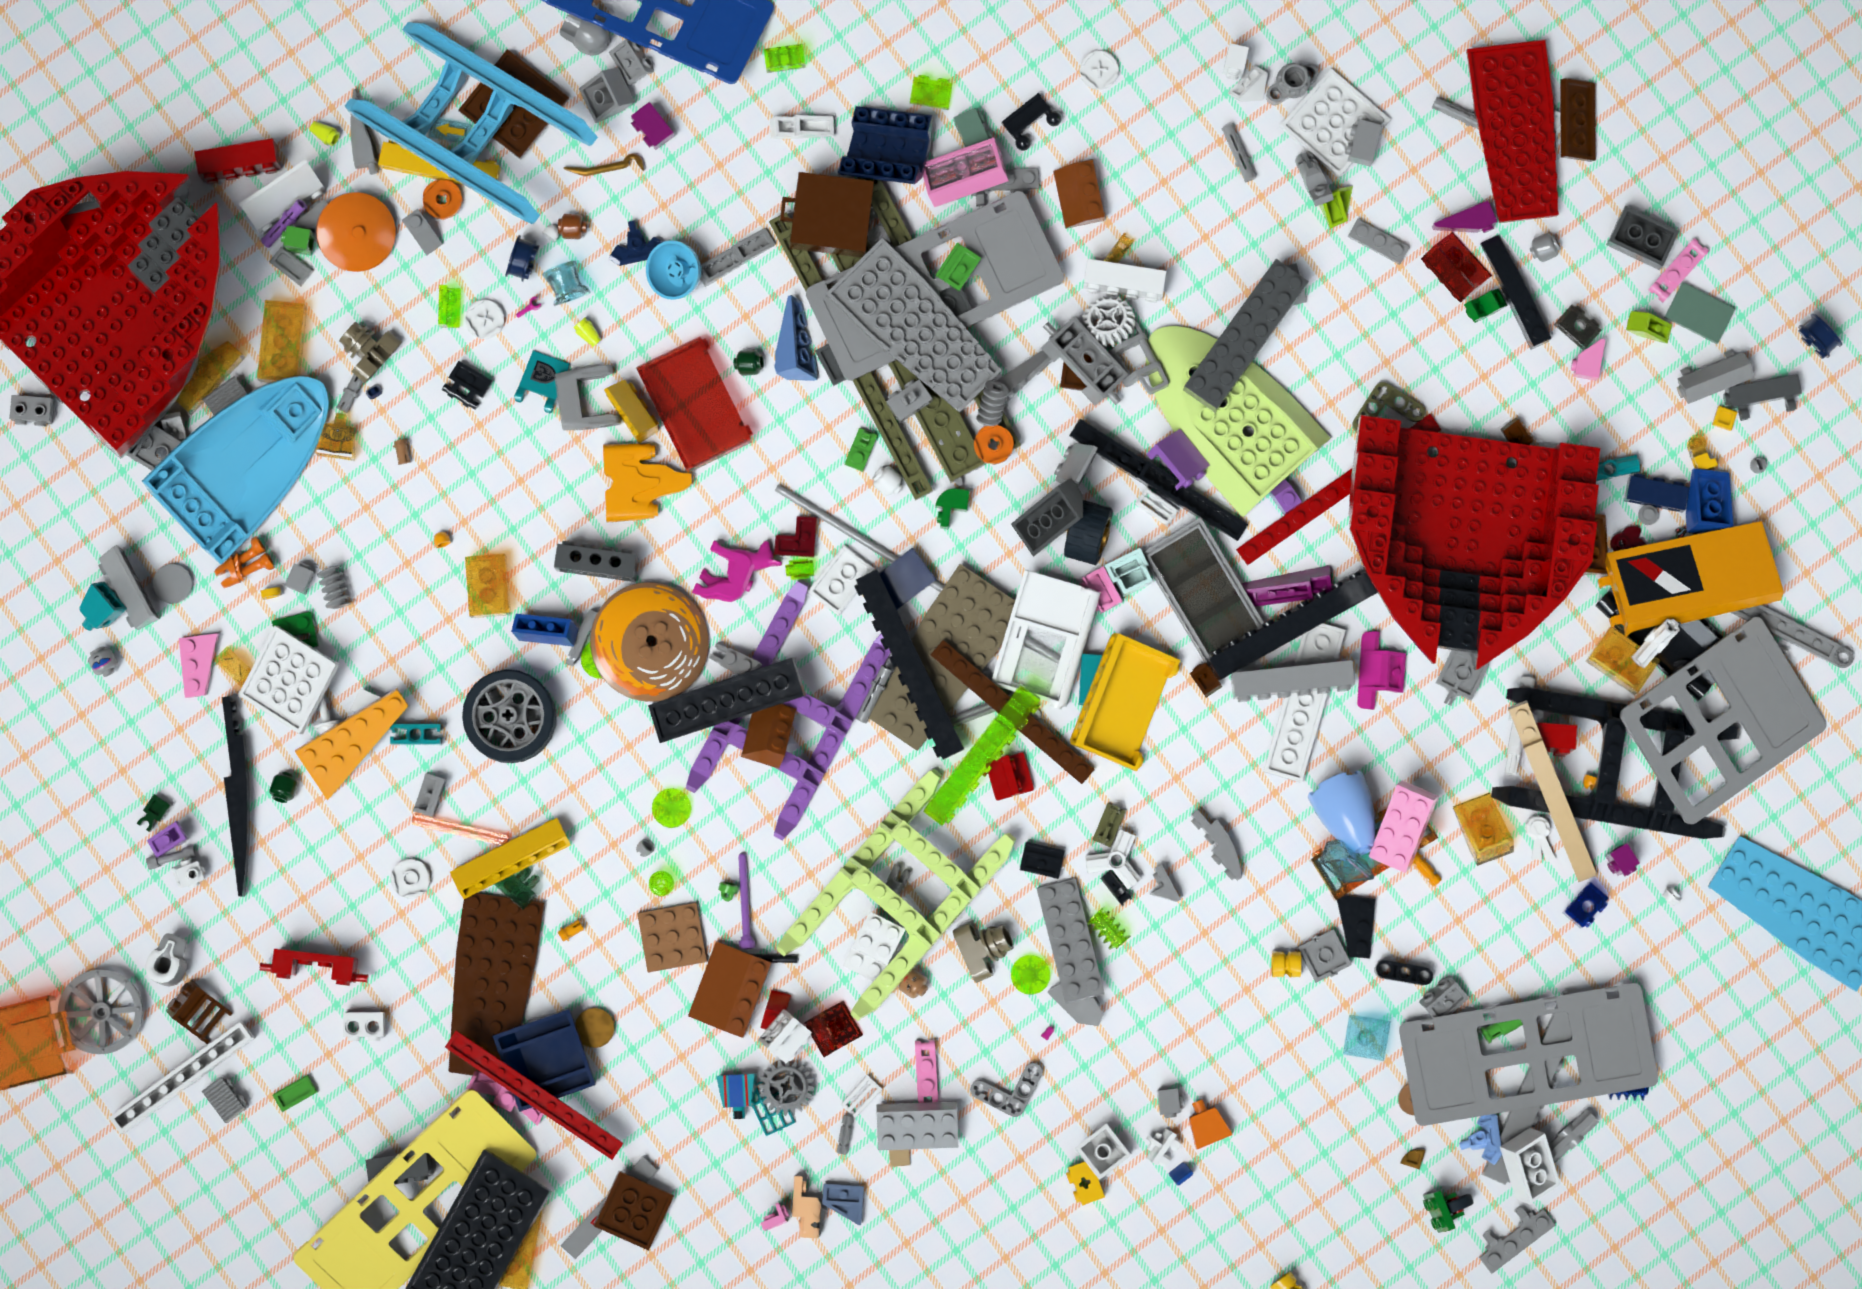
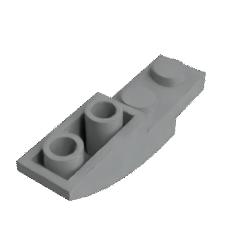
[1191,810,1242,881]

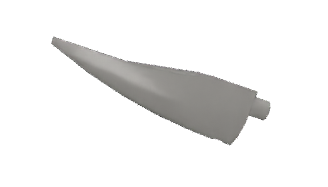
[350,89,379,175]

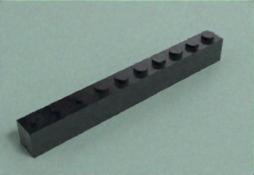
[854,569,964,760]
[1207,571,1377,680]

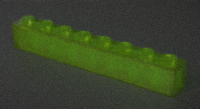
[923,684,1041,826]

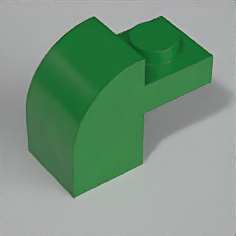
[1464,289,1508,323]
[935,489,970,530]

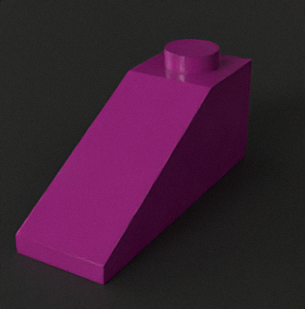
[1432,200,1497,233]

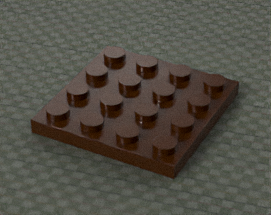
[458,49,569,160]

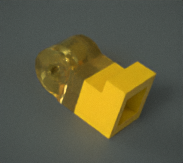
[1687,435,1718,470]

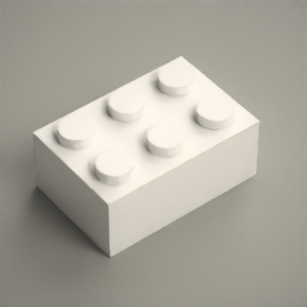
[1500,1128,1560,1204]

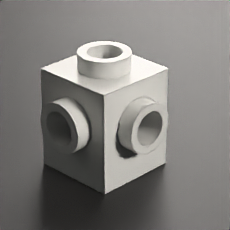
[171,858,205,888]

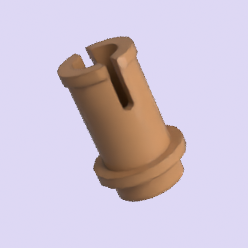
[393,439,411,465]

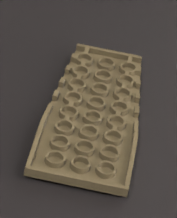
[868,564,1015,751]

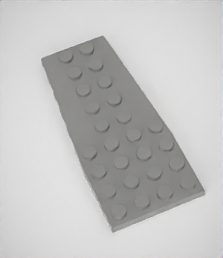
[826,238,1001,412]

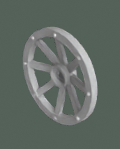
[58,970,143,1054]

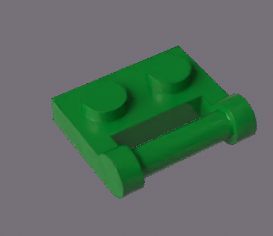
[272,612,319,648]

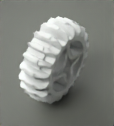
[1082,295,1135,348]

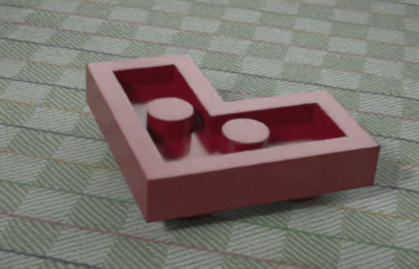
[774,516,817,558]

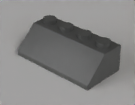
[1011,478,1083,556]

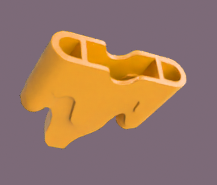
[603,444,692,523]

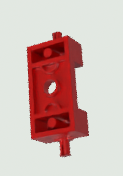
[259,949,369,986]

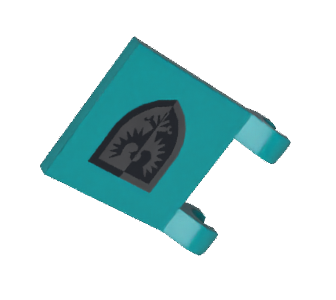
[514,350,570,414]

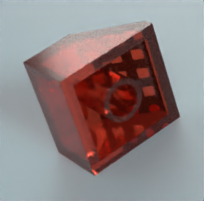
[804,1001,863,1057]

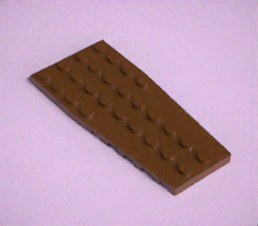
[448,893,545,1075]

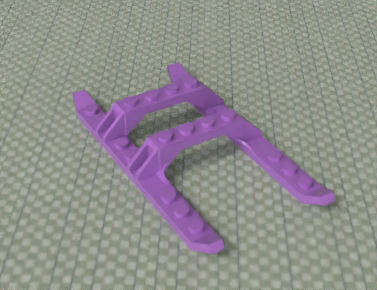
[686,579,891,841]

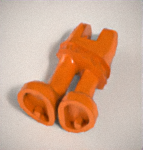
[214,536,275,588]

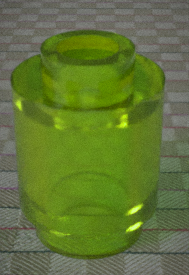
[785,559,814,580]

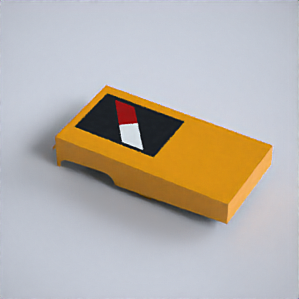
[1598,521,1784,637]

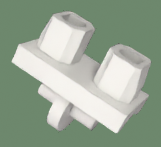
[1146,1128,1182,1167]

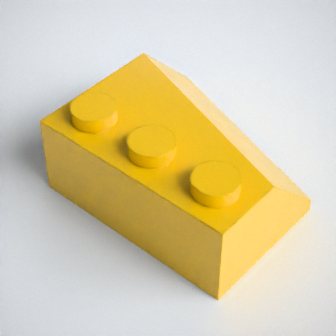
[604,379,659,444]

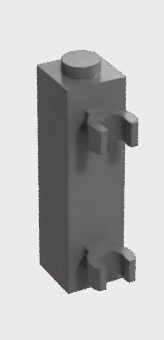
[1723,374,1802,421]

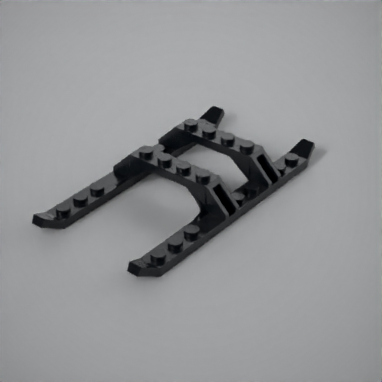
[1491,687,1740,839]

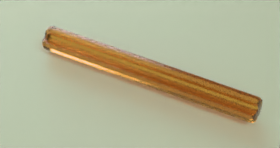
[412,814,509,846]

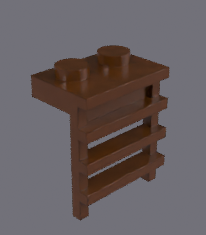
[166,980,233,1044]

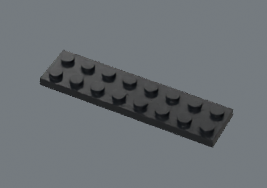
[648,657,806,743]

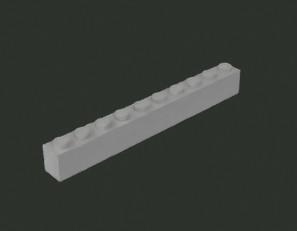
[1481,991,1572,1185]

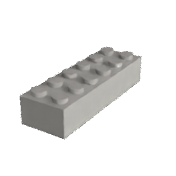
[1230,660,1355,702]

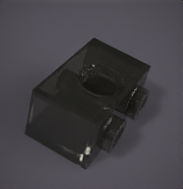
[1554,305,1602,351]

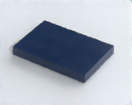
[879,548,937,610]

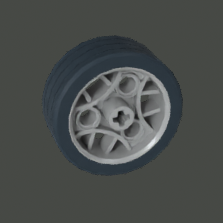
[462,669,557,764]

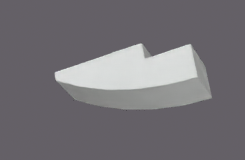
[770,115,834,139]

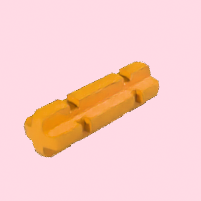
[1412,852,1441,887]

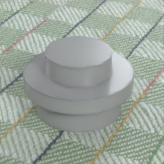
[1638,505,1658,525]

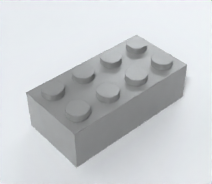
[876,1101,959,1150]

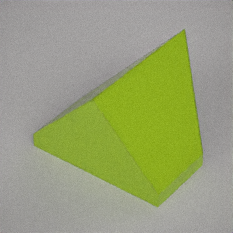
[1319,186,1353,229]

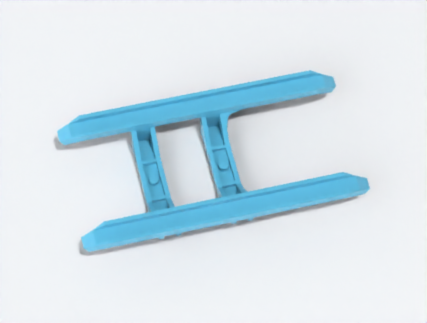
[345,22,598,224]

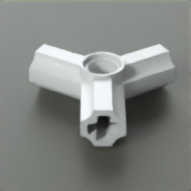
[1631,619,1680,668]
[1085,829,1141,890]

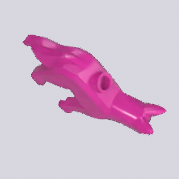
[692,540,782,602]

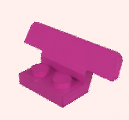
[1357,631,1406,710]

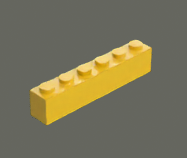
[378,140,501,185]
[450,818,571,899]

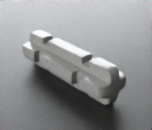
[836,1115,853,1155]

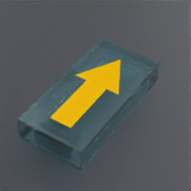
[429,118,472,143]

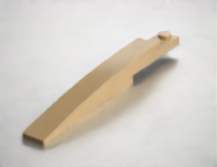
[1508,700,1597,882]

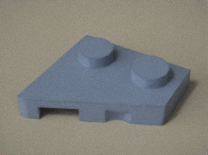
[822,1184,864,1225]

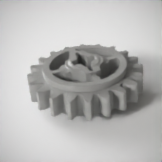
[759,1061,814,1116]

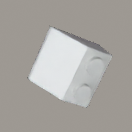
[1075,1123,1131,1180]

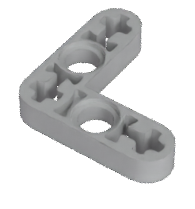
[970,1063,1042,1117]

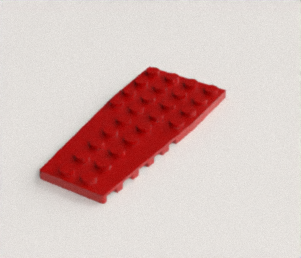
[1466,40,1559,223]

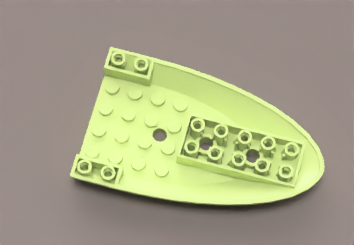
[1146,326,1331,517]

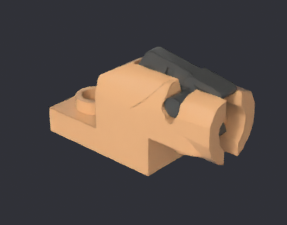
[792,1176,826,1238]

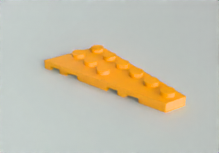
[295,688,408,801]

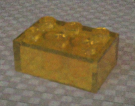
[465,553,511,619]

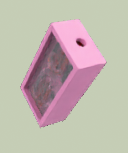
[923,137,1009,207]

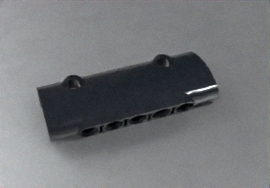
[1595,588,1724,701]

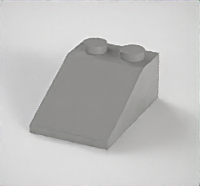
[1054,443,1097,487]

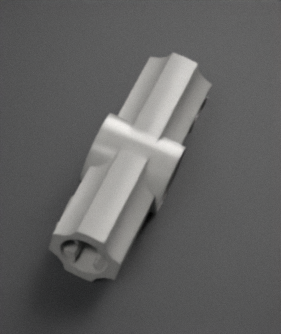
[1548,1109,1599,1163]

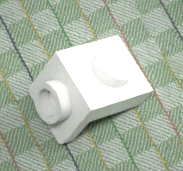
[161,412,186,442]

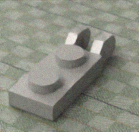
[709,643,762,675]

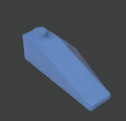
[774,295,818,381]

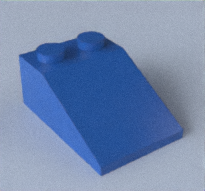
[1686,468,1734,534]

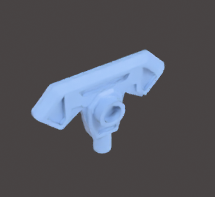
[1459,1114,1502,1165]

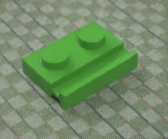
[935,242,981,292]

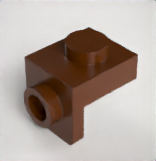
[1500,418,1534,445]
[1190,663,1222,698]

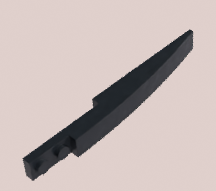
[1069,419,1248,541]
[222,696,250,897]

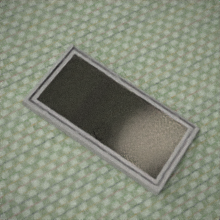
[1142,517,1264,666]

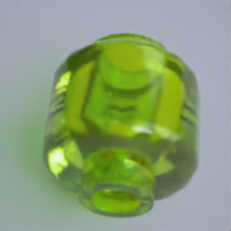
[649,871,675,897]

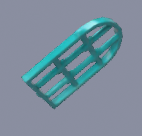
[751,1082,795,1136]

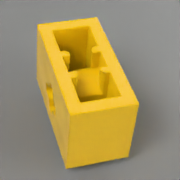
[1066,1161,1105,1206]

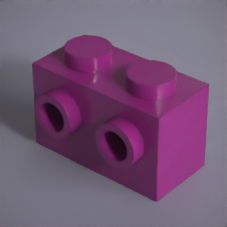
[631,102,674,150]
[1605,843,1640,877]

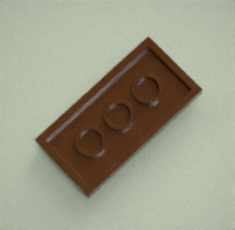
[1560,78,1596,162]

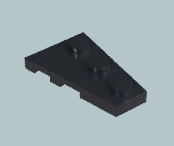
[1335,895,1375,959]

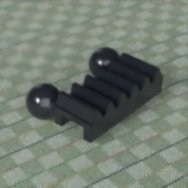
[1001,93,1062,151]

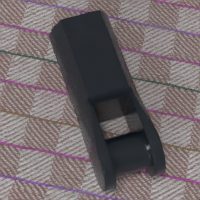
[1100,870,1132,906]

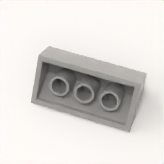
[98,545,159,630]

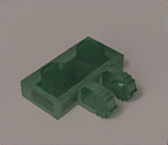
[494,868,540,910]

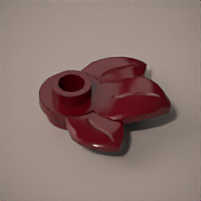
[1610,526,1647,551]

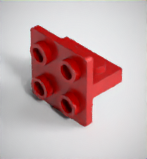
[986,752,1034,801]

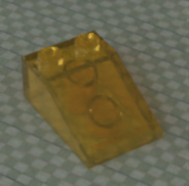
[1453,793,1514,866]

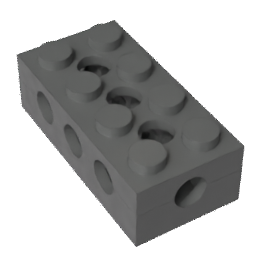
[554,541,639,582]

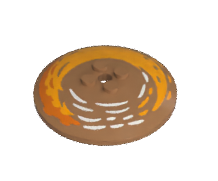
[590,582,709,702]

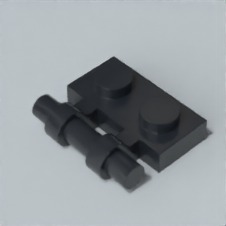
[442,361,493,410]

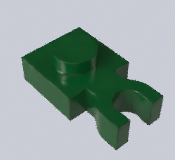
[137,794,171,832]

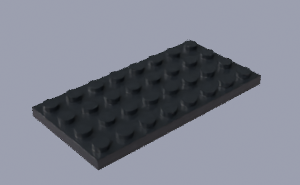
[405,1149,552,1289]

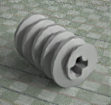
[976,380,1009,426]
[317,565,351,609]

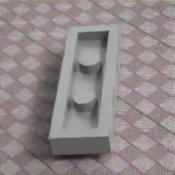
[1348,219,1409,265]

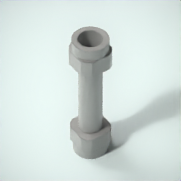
[146,846,196,870]

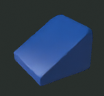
[1169,1162,1193,1186]

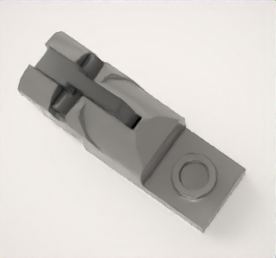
[1295,151,1334,207]

